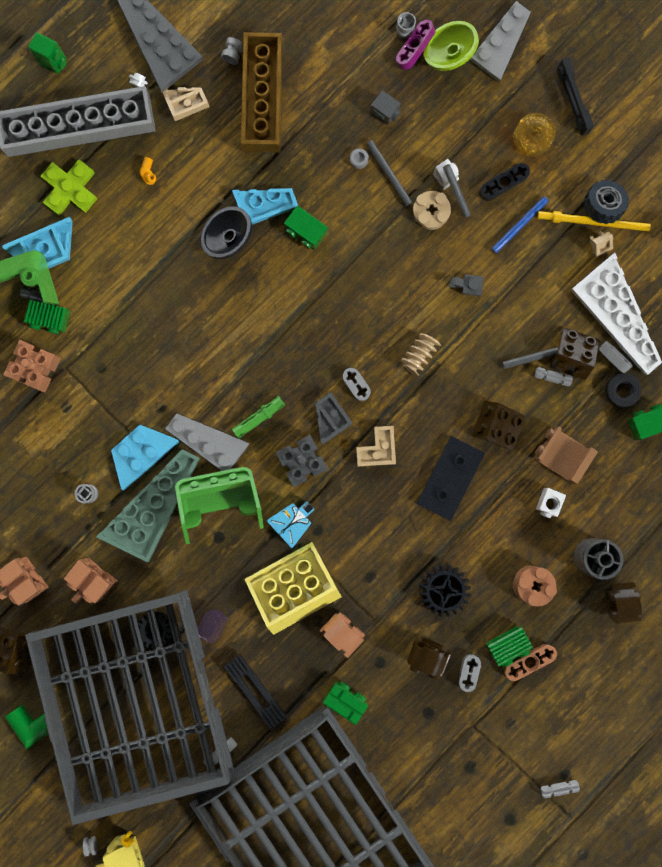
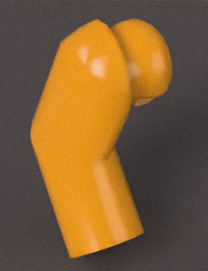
[139,157,156,185]

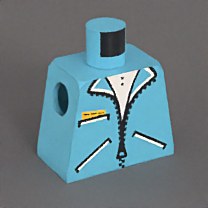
[267,501,315,548]

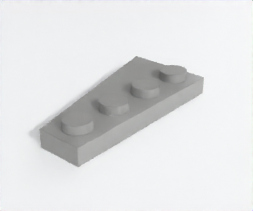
[470,1,531,83]
[165,414,250,471]

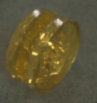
[513,113,556,157]

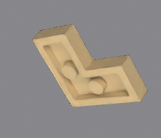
[356,426,396,467]

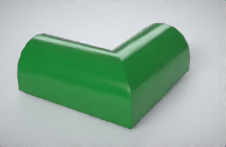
[5,705,48,749]

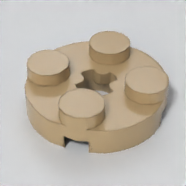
[413,191,451,230]

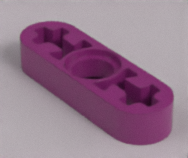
[396,20,435,70]

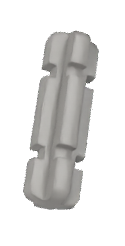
[535,367,573,386]
[540,780,580,798]

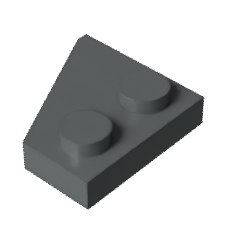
[315,392,353,445]

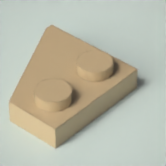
[162,87,209,121]

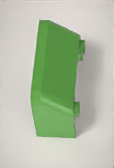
[0,250,59,305]
[175,467,264,544]

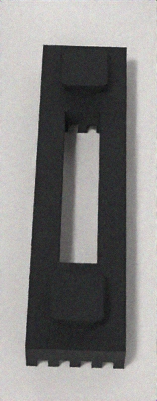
[557,57,594,136]
[224,654,287,730]

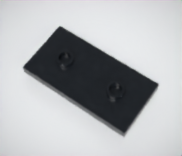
[416,436,485,521]

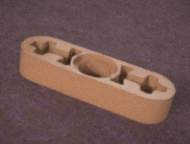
[504,644,557,681]

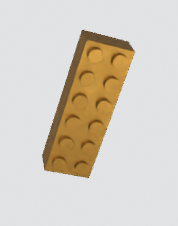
[241,32,283,153]

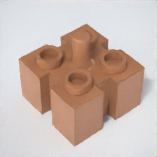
[3,340,61,392]
[0,557,49,606]
[64,557,118,604]

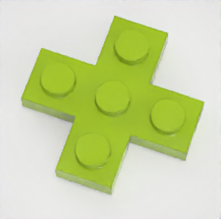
[41,160,97,216]

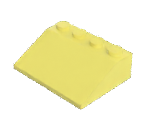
[245,542,342,635]

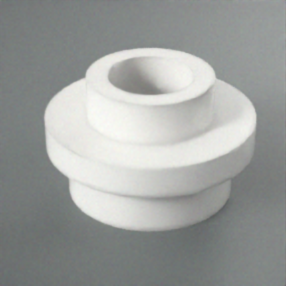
[129,73,148,87]

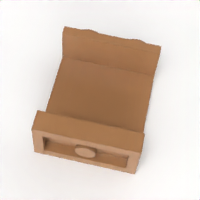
[534,427,598,484]

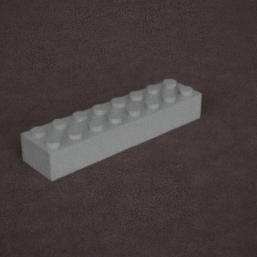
[0,86,156,157]

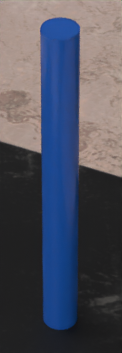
[491,196,549,254]

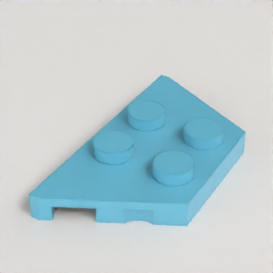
[2,217,73,269]
[111,425,180,491]

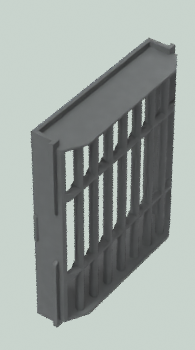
[25,590,236,825]
[189,705,435,867]

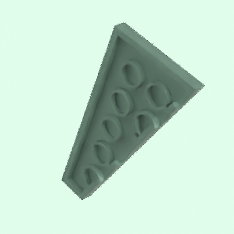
[96,450,200,562]

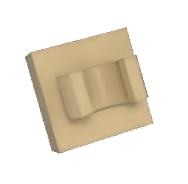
[590,231,613,257]

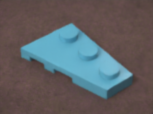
[232,188,298,225]

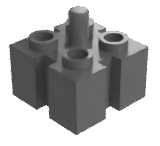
[276,435,328,487]

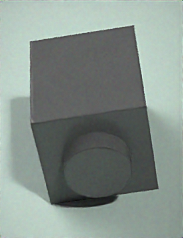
[370,90,401,125]

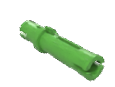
[232,396,286,439]

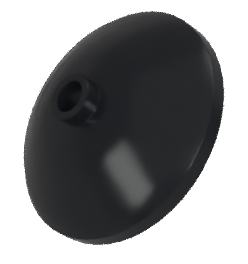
[201,207,252,259]

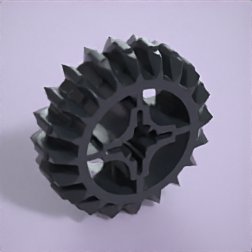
[419,564,471,617]

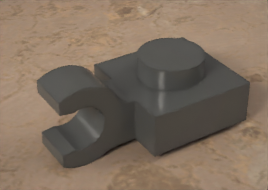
[449,274,484,297]

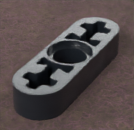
[480,163,530,201]

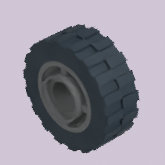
[584,180,629,224]

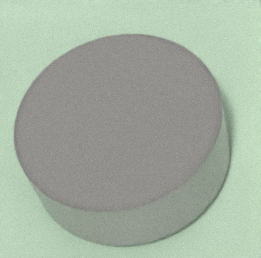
[350,149,368,169]

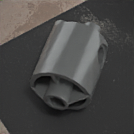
[574,538,623,579]

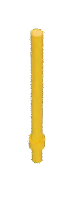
[537,211,651,232]

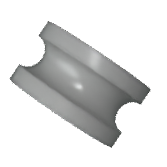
[83,836,97,856]

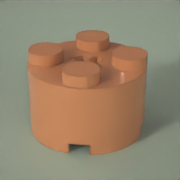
[513,566,557,606]
[320,612,365,658]

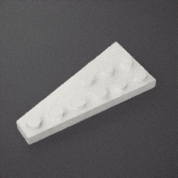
[571,253,662,376]

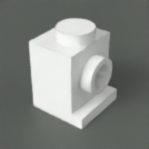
[433,159,459,190]

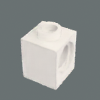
[536,488,566,519]

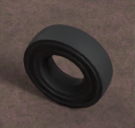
[605,373,641,408]

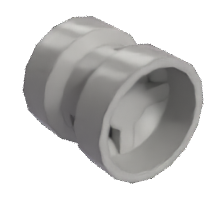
[396,12,416,39]
[221,37,243,65]
[75,484,98,503]

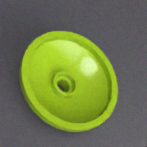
[424,21,479,71]

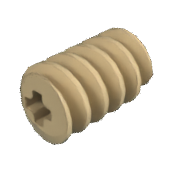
[401,333,441,377]

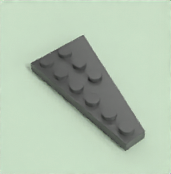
[116,0,203,93]

